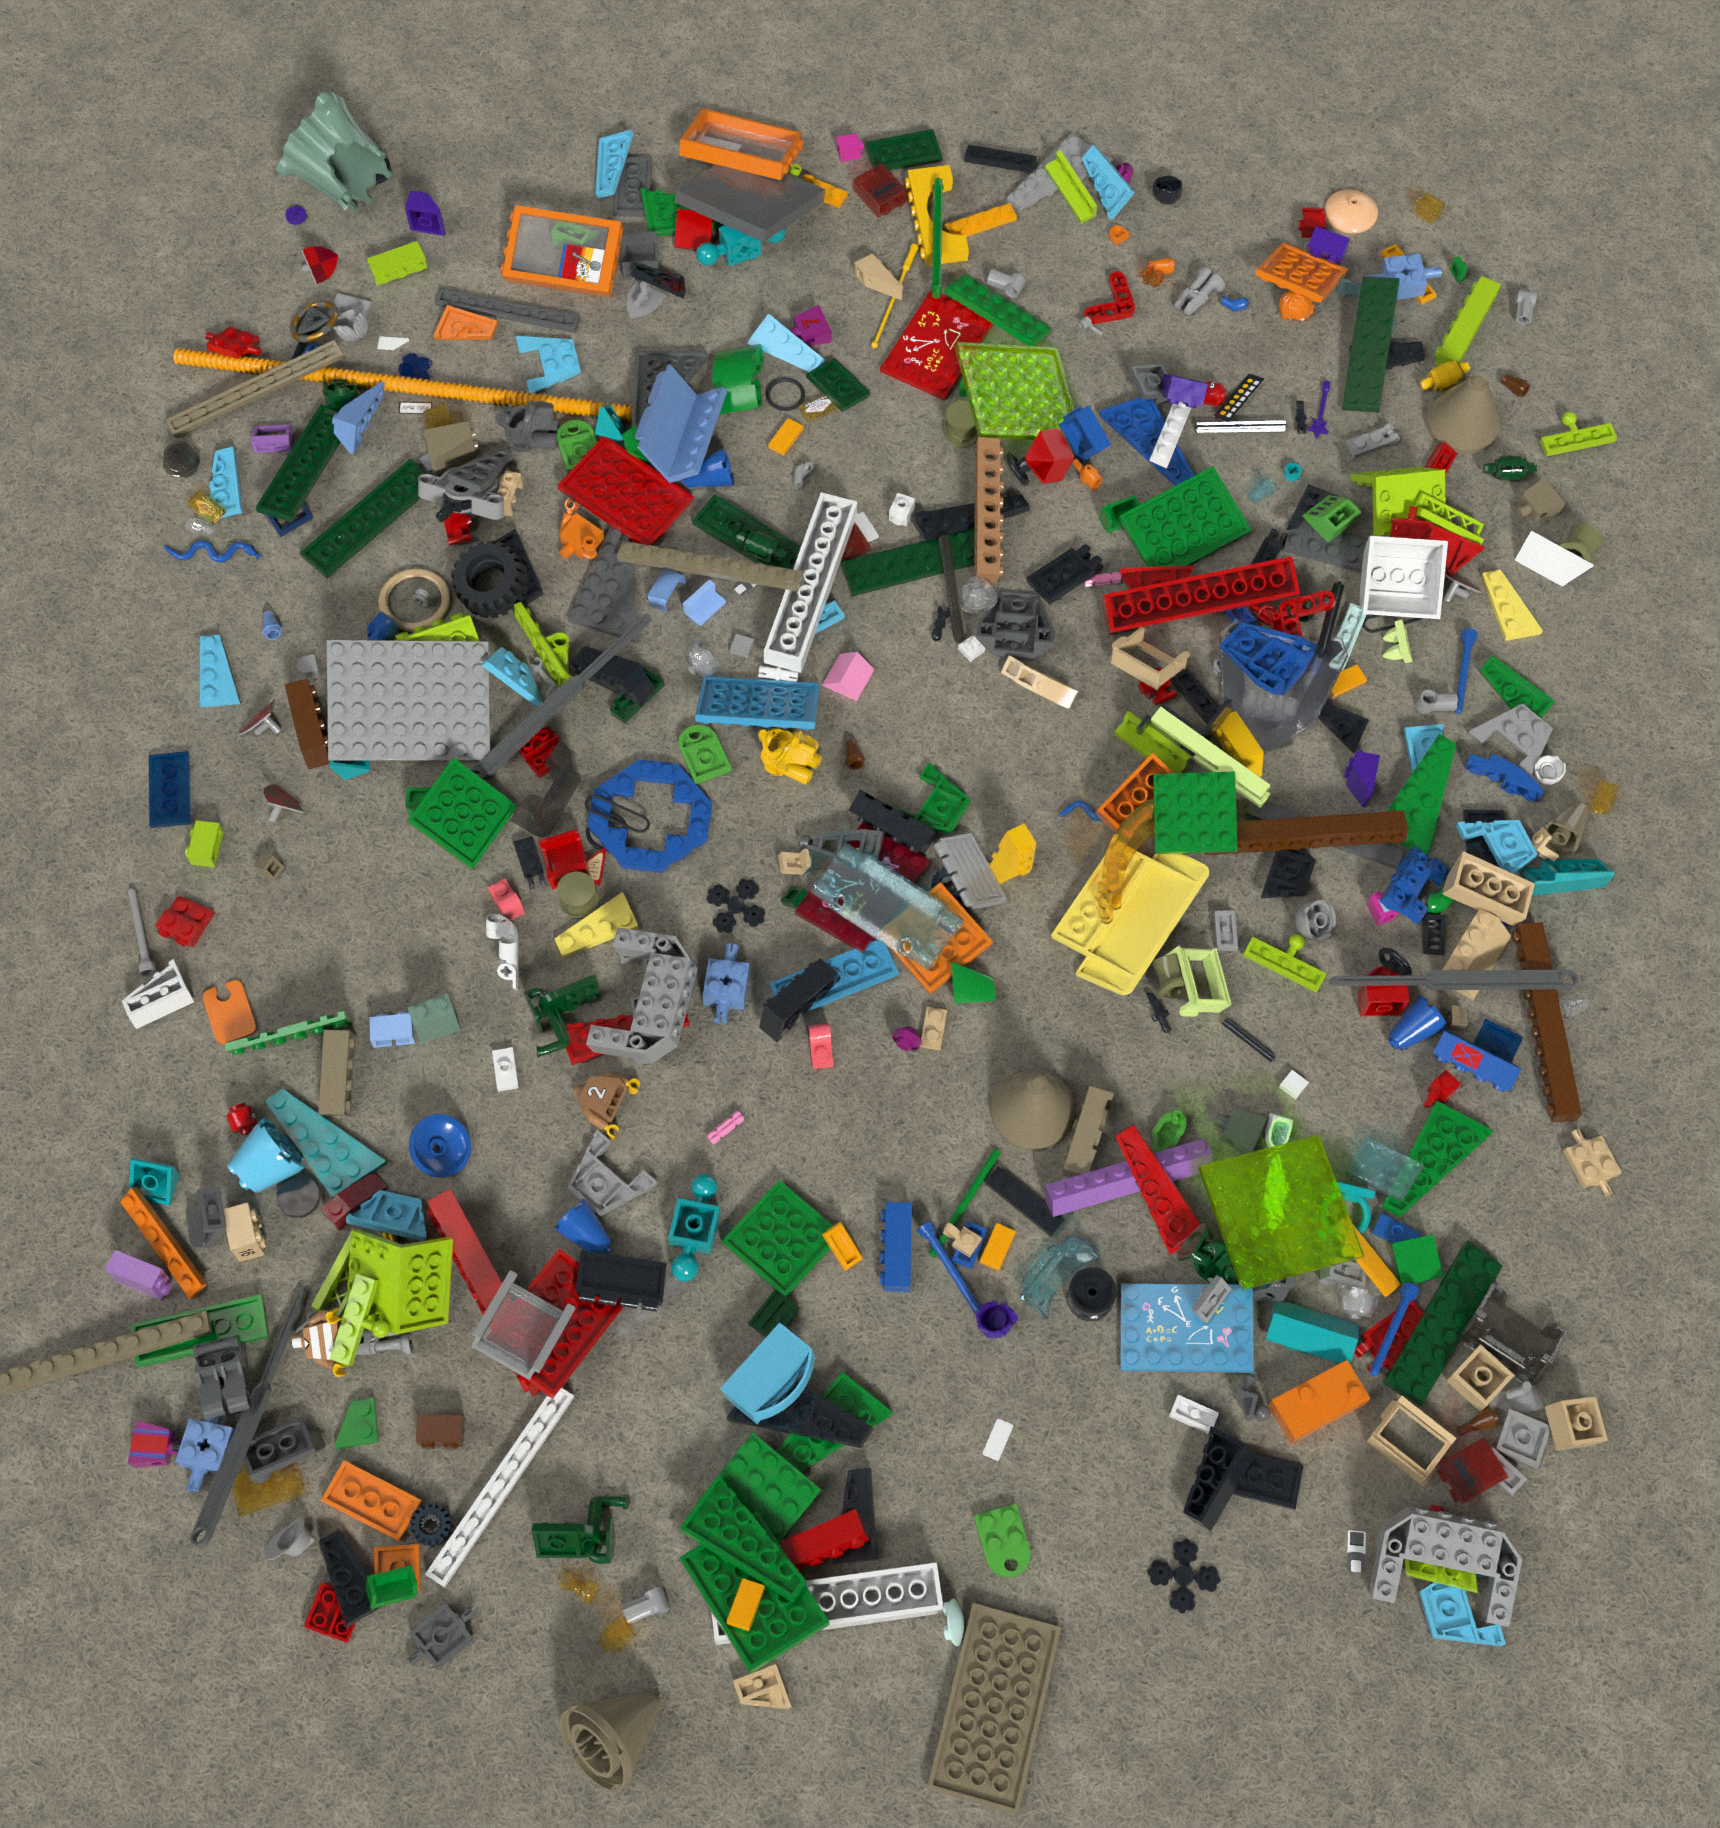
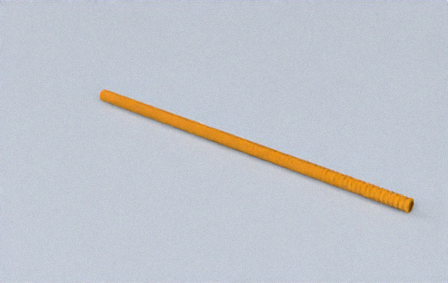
[173,348,633,422]

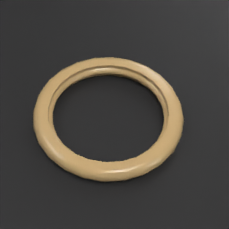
[378,568,451,632]

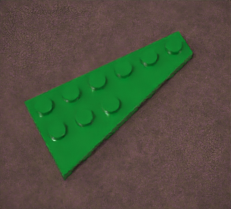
[640,188,725,237]
[1387,733,1457,857]
[224,1011,353,1056]
[1381,1101,1494,1217]
[777,1372,894,1472]
[680,1474,806,1603]

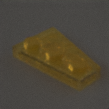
[232,1472,306,1518]

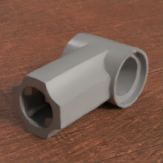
[987,269,1026,298]
[1515,289,1537,325]
[1415,689,1458,714]
[621,1586,671,1625]

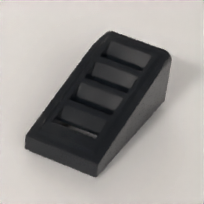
[1422,913,1446,956]

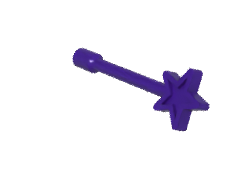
[1307,381,1331,438]

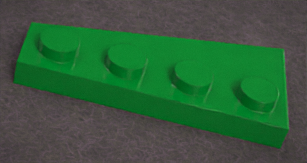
[1479,655,1555,719]

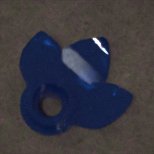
[398,353,433,380]

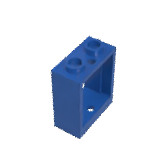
[1058,406,1111,463]

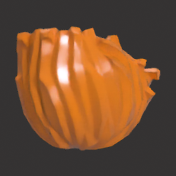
[1279,290,1315,321]

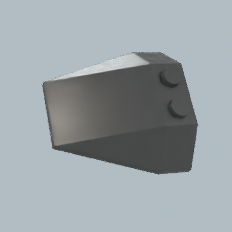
[976,590,1055,659]

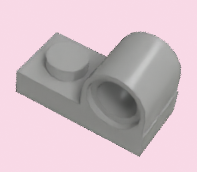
[1319,1256,1366,1288]

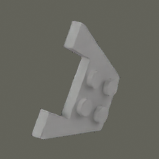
[1468,704,1553,776]
[567,1129,658,1217]

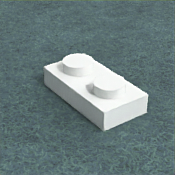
[1169,1395,1219,1434]

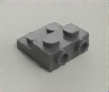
[1129,363,1168,403]

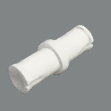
[758,665,799,682]

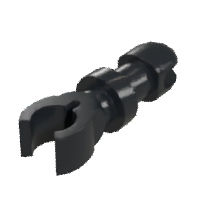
[1295,400,1306,435]
[931,605,950,641]

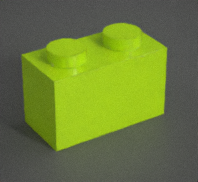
[185,821,224,867]

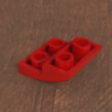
[674,209,713,250]
[518,725,572,778]
[302,1583,356,1643]

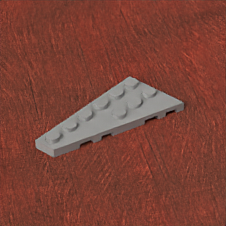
[1007,133,1113,211]

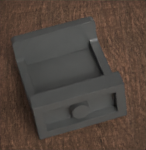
[622,231,659,279]
[185,1187,226,1249]

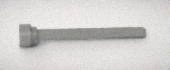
[128,888,157,977]

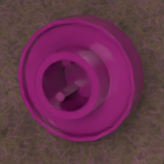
[1115,163,1133,183]
[891,1026,922,1051]

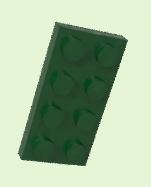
[865,129,942,174]

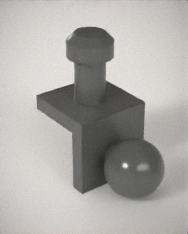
[1233,1374,1271,1421]

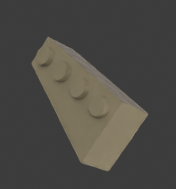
[319,1030,357,1117]
[1060,1086,1114,1178]

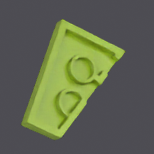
[1404,1559,1478,1593]

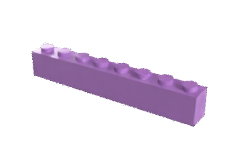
[1045,1138,1213,1217]

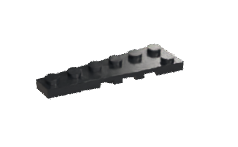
[911,494,1029,542]

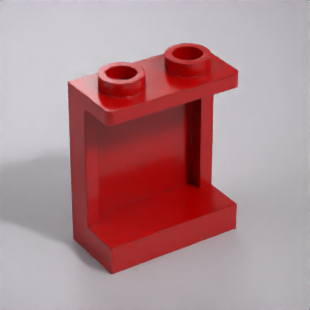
[539,830,591,890]

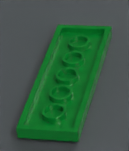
[944,274,1052,348]
[130,1294,269,1368]

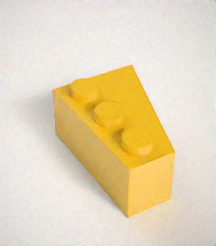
[1214,711,1264,777]
[988,823,1036,884]

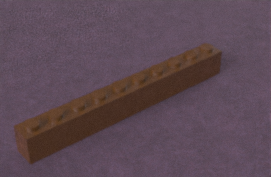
[1204,810,1408,855]
[1512,922,1582,1123]

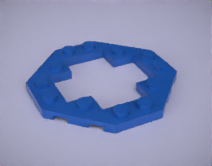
[588,760,712,873]

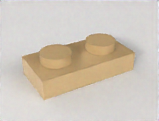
[920,1007,947,1050]

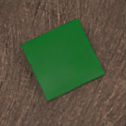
[1390,1234,1444,1286]

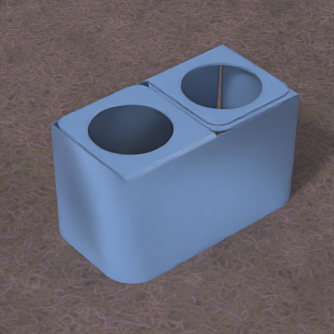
[647,567,686,613]

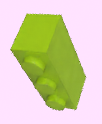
[367,241,428,285]

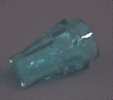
[1247,477,1276,504]

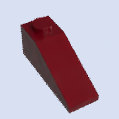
[321,1172,388,1231]

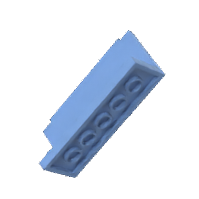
[635,365,727,483]

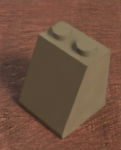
[424,421,479,477]

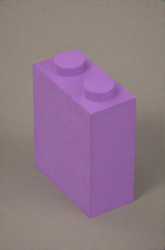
[105,1250,172,1300]

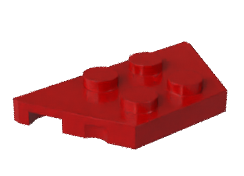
[1417,518,1485,575]
[1119,565,1193,589]

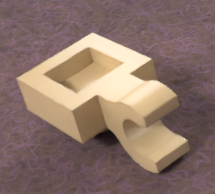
[943,1222,982,1258]

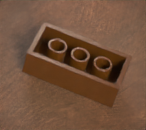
[284,678,329,770]

